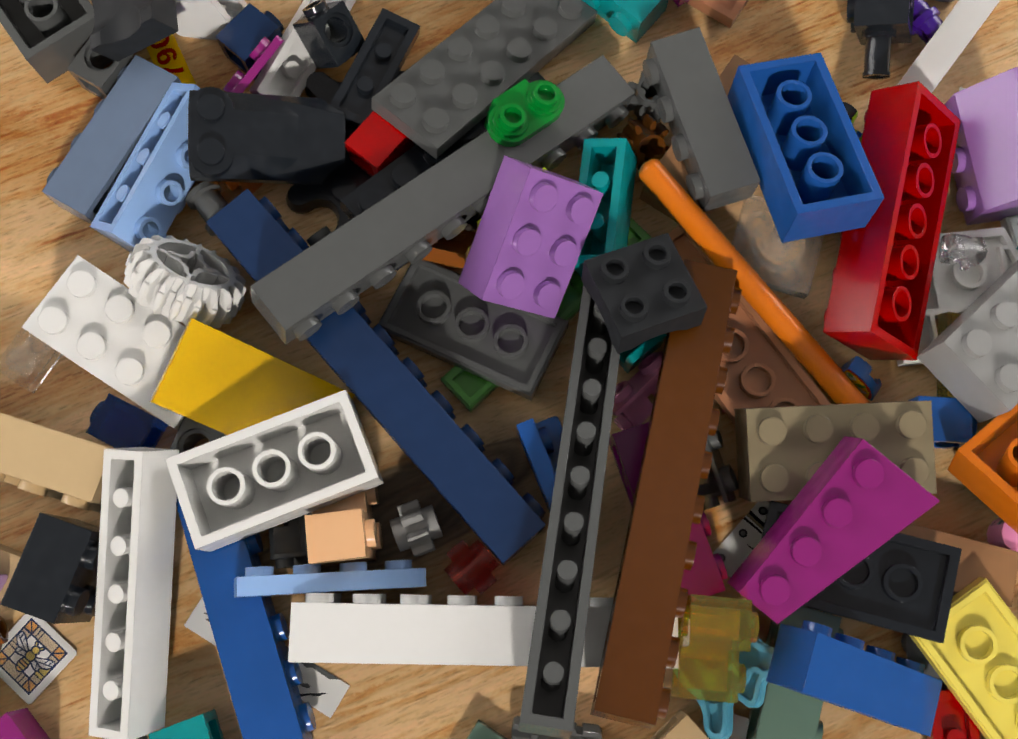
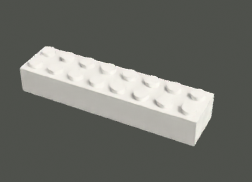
[288,593,679,669]

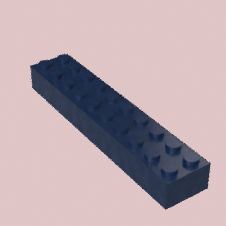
[206,188,546,566]

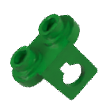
[484,79,565,147]

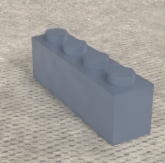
[42,55,181,224]

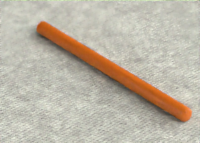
[638,159,870,404]

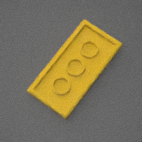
[150,318,354,435]

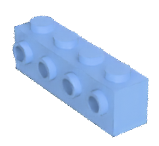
[90,82,201,252]

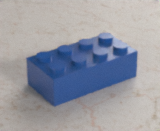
[727,52,885,243]

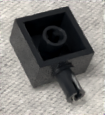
[847,0,915,80]

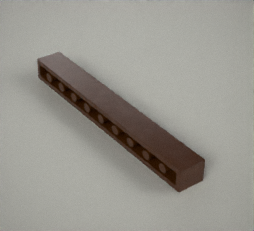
[590,259,742,729]

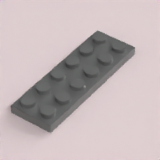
[371,0,598,159]

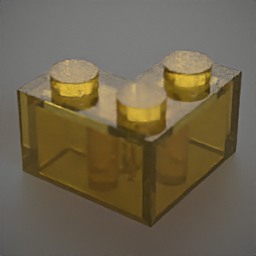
[671,594,759,703]

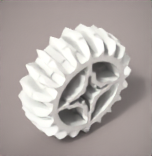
[123,235,247,328]

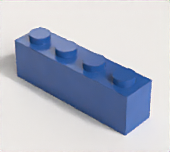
[766,620,943,737]

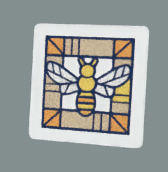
[0,614,77,704]

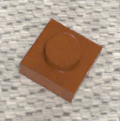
[423,230,476,268]

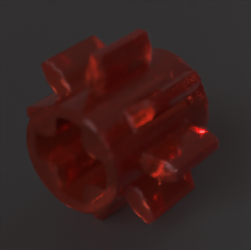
[444,539,500,595]

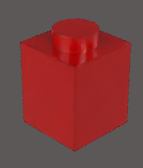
[344,111,414,177]

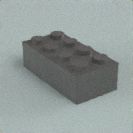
[0,0,95,84]

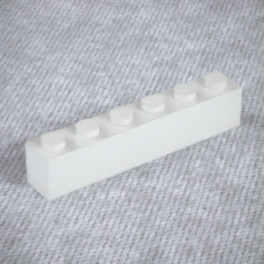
[88,447,179,739]

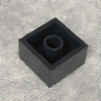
[0,513,100,624]

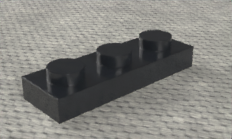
[330,8,420,130]

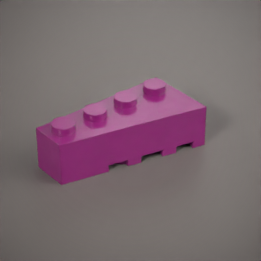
[727,436,940,624]

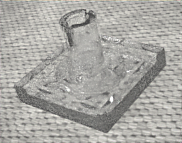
[732,195,825,299]

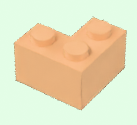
[304,486,383,567]

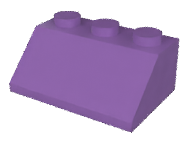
[944,67,1018,225]

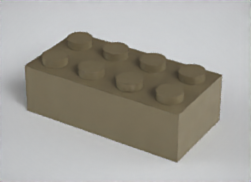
[734,401,937,502]

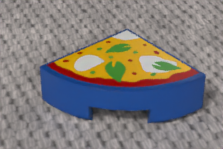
[841,356,882,401]

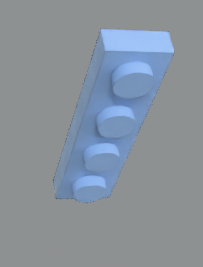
[234,560,426,598]

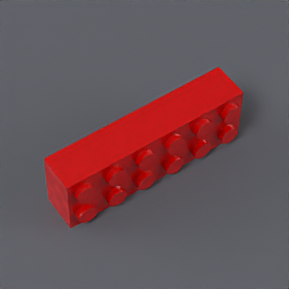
[823,81,961,360]

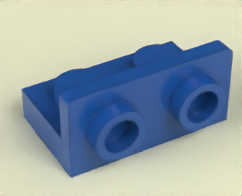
[516,416,562,513]

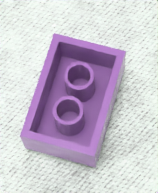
[458,155,604,319]

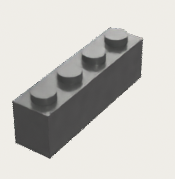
[643,27,761,212]

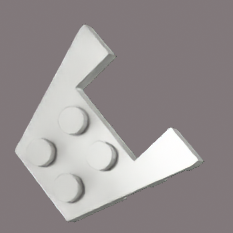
[897,227,1018,367]

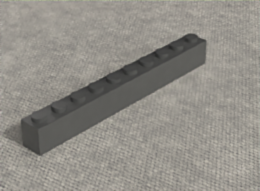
[250,55,635,345]
[518,284,620,739]

